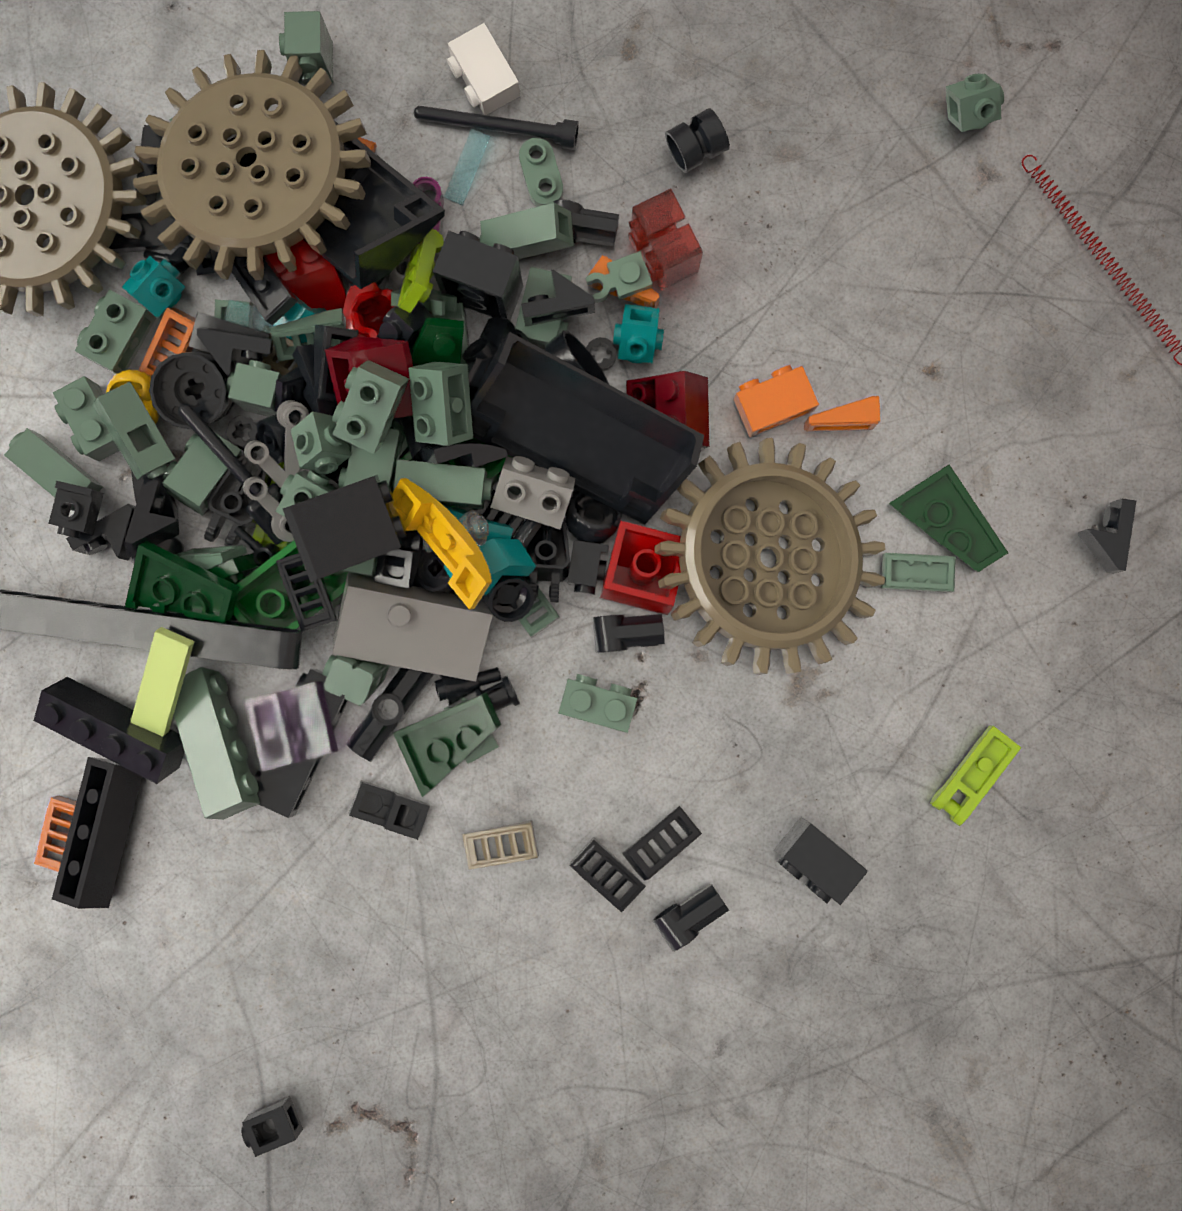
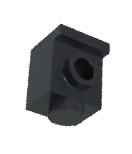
[377,301,435,350]
[48,481,104,539]
[567,540,609,595]
[241,1096,303,1157]

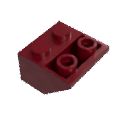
[325,336,413,418]
[626,371,710,448]

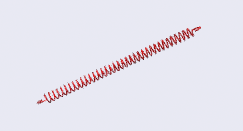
[1022,155,1182,365]

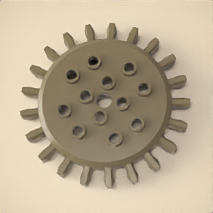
[133,50,371,280]
[0,82,146,317]
[655,438,886,675]

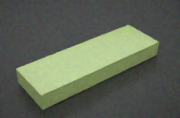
[130,627,194,737]

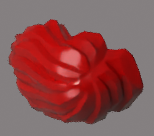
[342,282,394,338]

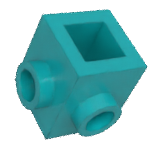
[122,256,185,318]
[613,304,664,364]

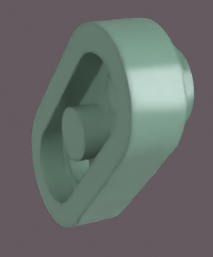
[519,138,563,207]

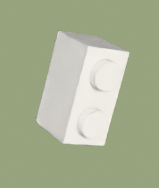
[447,23,521,115]

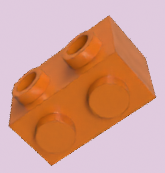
[733,365,819,438]

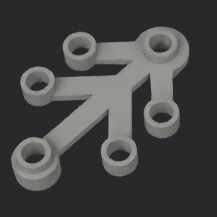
[243,400,339,542]

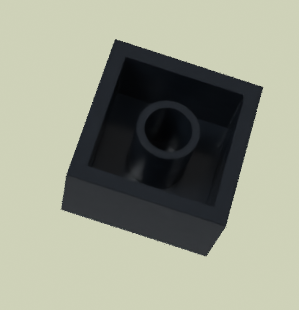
[774,817,868,906]

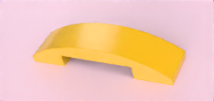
[388,478,492,610]

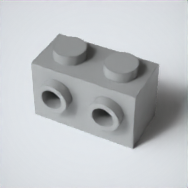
[490,456,575,529]

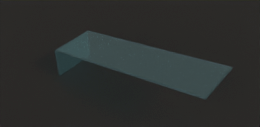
[444,128,493,205]
[224,299,289,339]

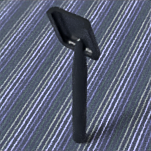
[178,404,290,545]

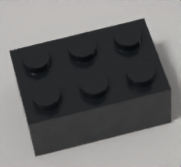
[433,230,524,321]

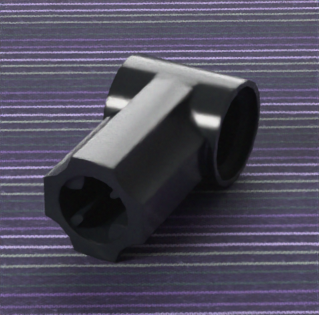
[553,199,619,247]
[593,614,665,653]
[653,884,729,951]

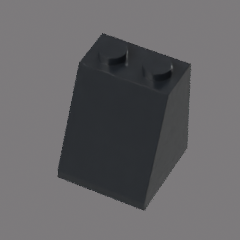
[283,475,407,582]

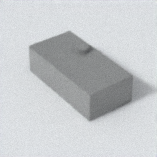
[333,573,493,682]

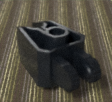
[204,451,272,546]
[524,517,571,603]

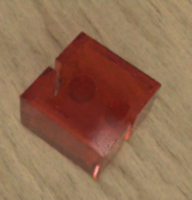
[628,188,703,290]

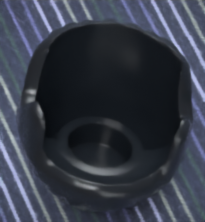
[565,491,622,544]

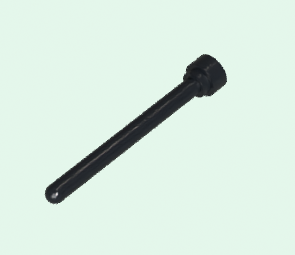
[413,106,579,150]

